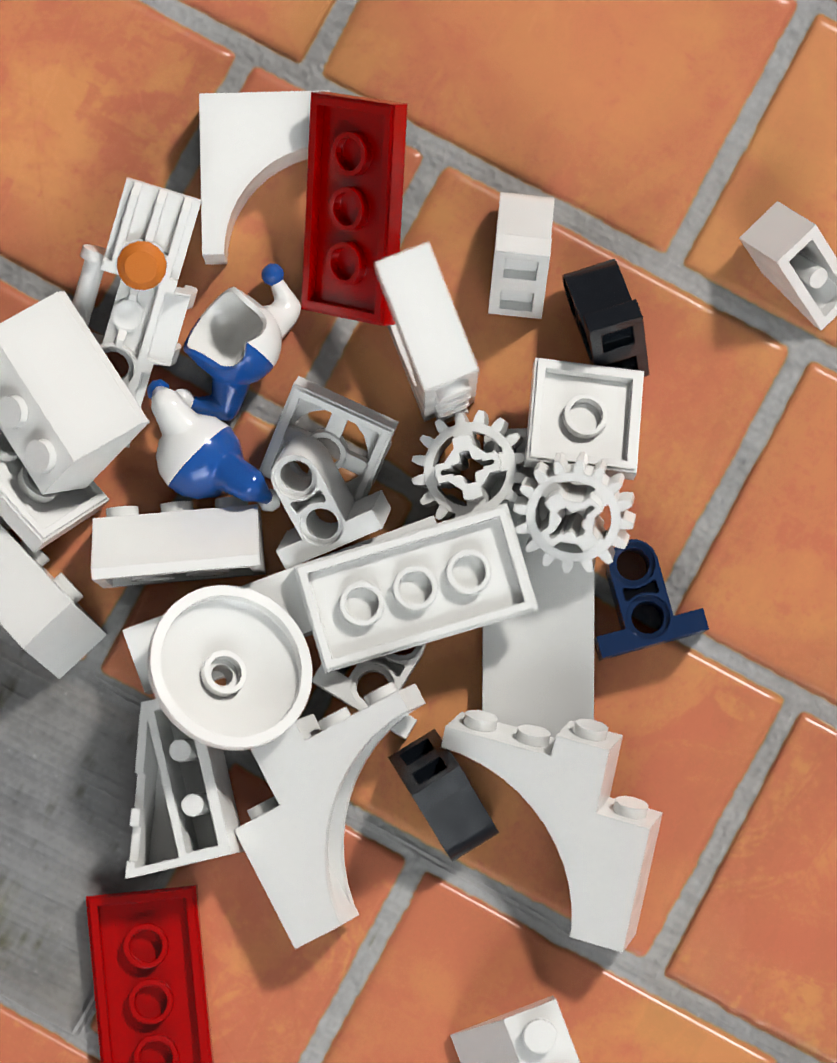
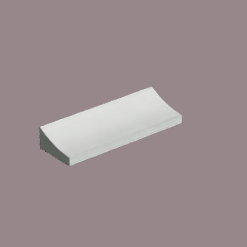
[482,428,594,738]

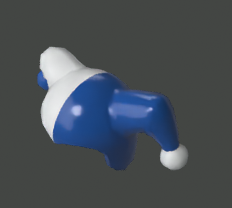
[176,263,301,421]
[147,379,281,512]

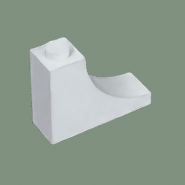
[199,90,330,265]

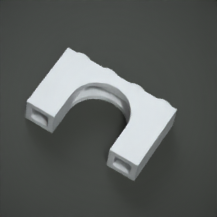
[375,242,479,423]

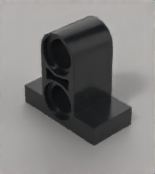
[562,259,650,377]
[388,729,499,862]

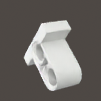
[488,192,555,319]
[271,436,392,569]
[312,644,426,740]

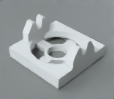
[259,376,399,501]

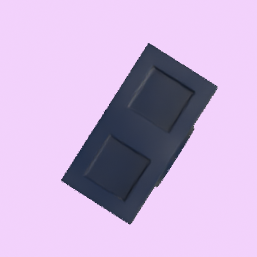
[594,539,709,661]

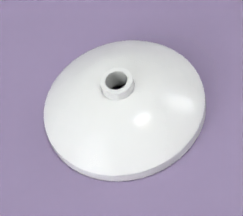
[147,585,312,750]

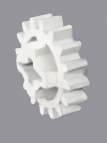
[412,410,528,522]
[513,452,636,573]

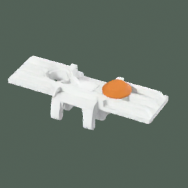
[72,177,202,448]

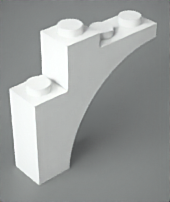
[234,682,426,949]
[441,710,663,953]

